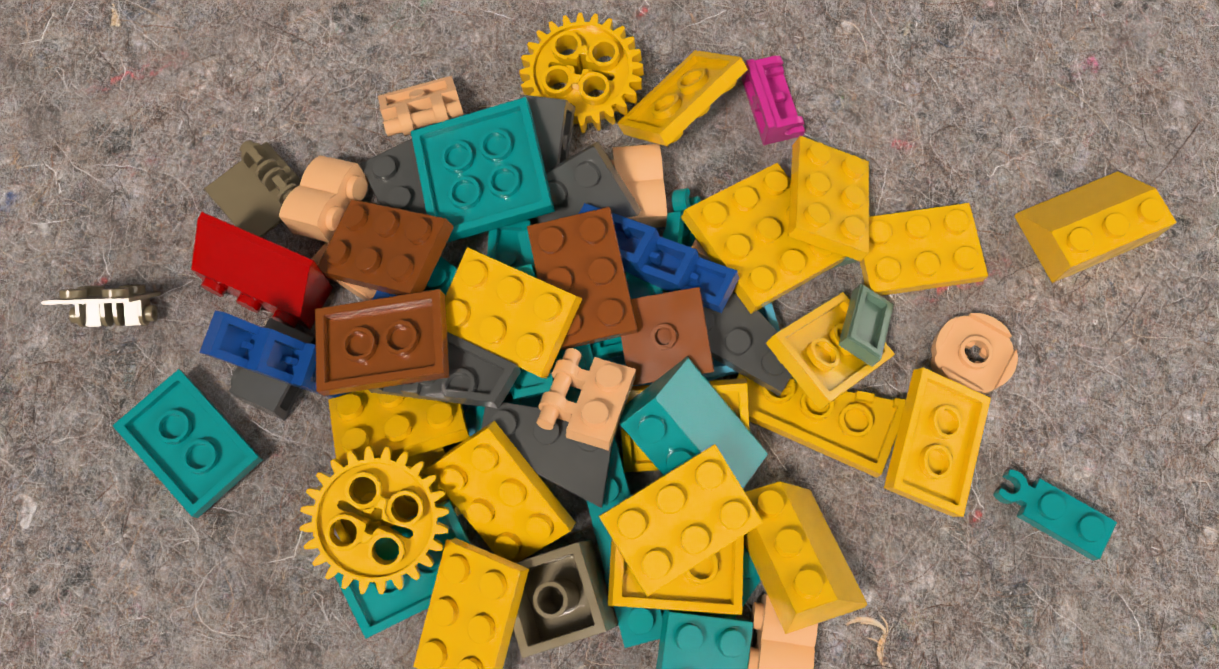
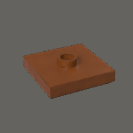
[621,287,715,386]

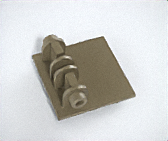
[204,140,301,237]
[42,284,161,327]

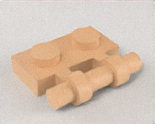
[378,75,464,137]
[536,348,636,451]

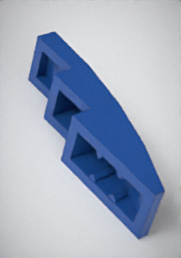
[579,203,739,313]
[199,311,352,399]

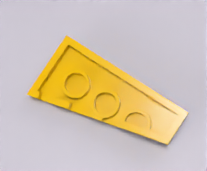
[737,373,906,478]

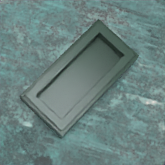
[838,284,893,367]

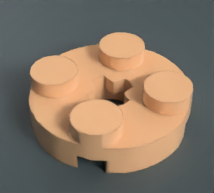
[930,313,1018,395]

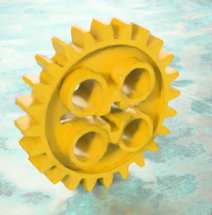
[519,12,644,133]
[299,446,450,594]

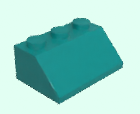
[620,356,768,488]

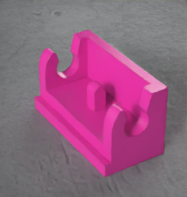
[741,56,805,146]

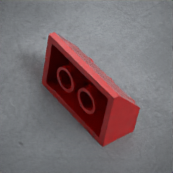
[191,212,333,329]

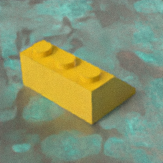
[1014,171,1177,283]
[744,481,867,634]

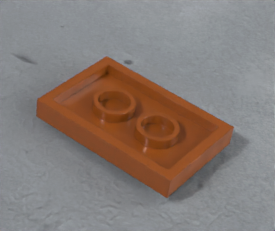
[318,199,454,296]
[527,207,638,351]
[315,289,450,396]

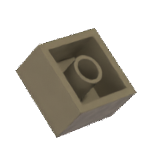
[513,540,619,658]

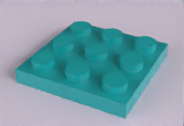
[411,97,555,243]

